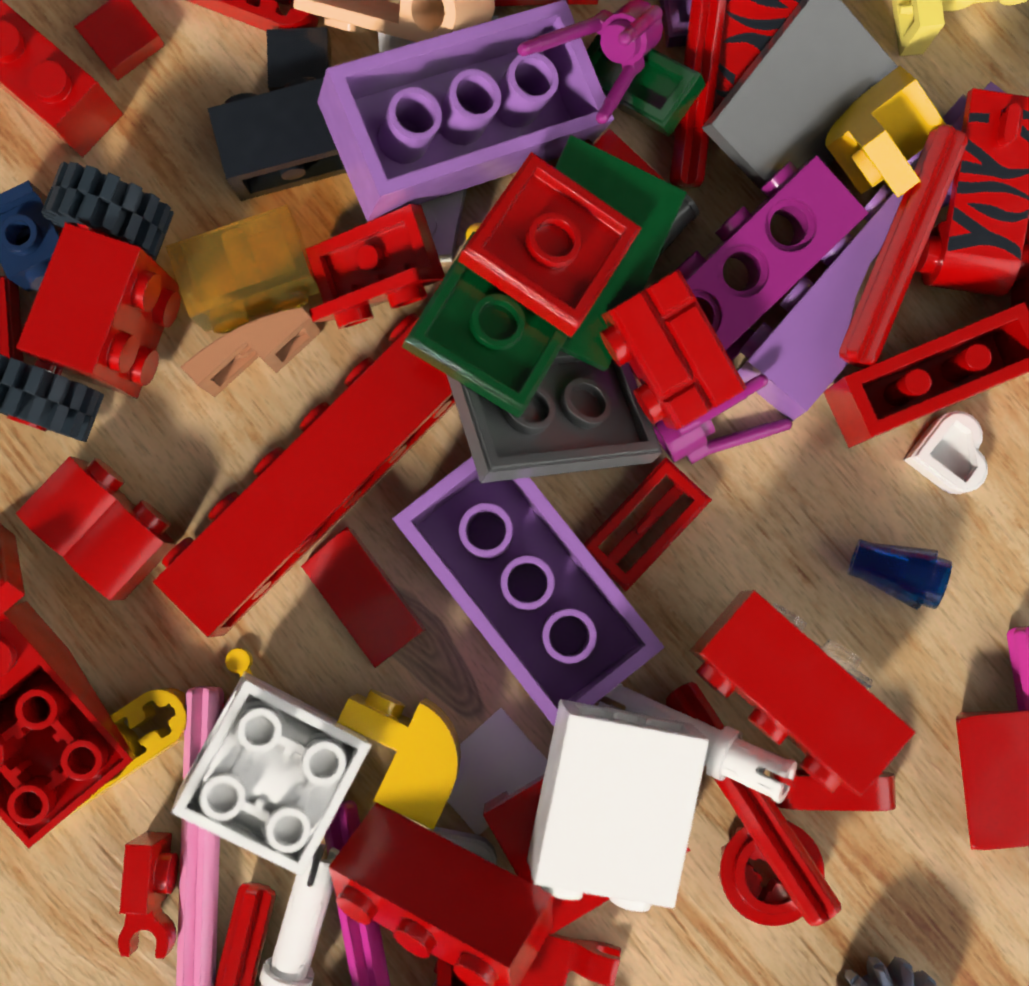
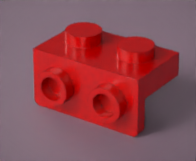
[305,204,445,329]

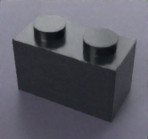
[207,77,347,201]

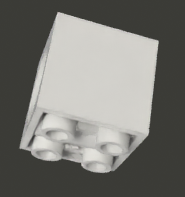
[171,671,372,876]

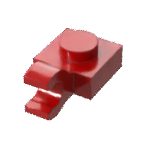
[118,831,179,959]

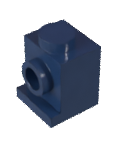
[0,180,63,292]

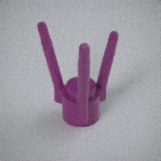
[517,0,663,124]
[651,329,793,465]

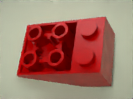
[0,601,136,849]

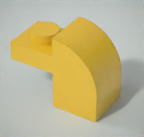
[825,66,946,197]
[337,689,461,830]

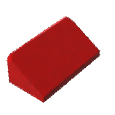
[301,527,427,668]
[956,710,1029,850]

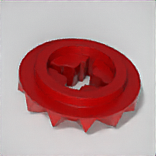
[718,820,825,926]

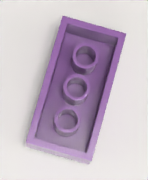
[317,0,614,222]
[392,456,665,726]

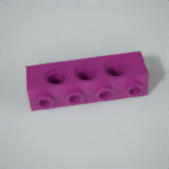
[673,155,869,350]

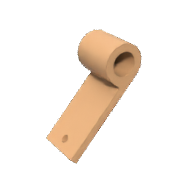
[294,0,495,42]

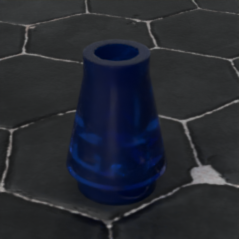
[848,539,952,610]

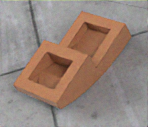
[181,307,321,397]

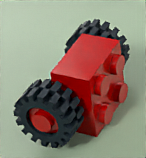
[0,162,181,442]

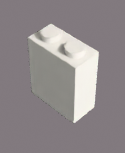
[527,699,709,912]

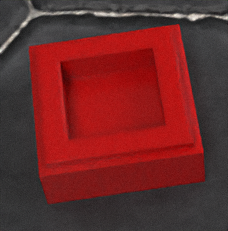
[74,0,165,81]

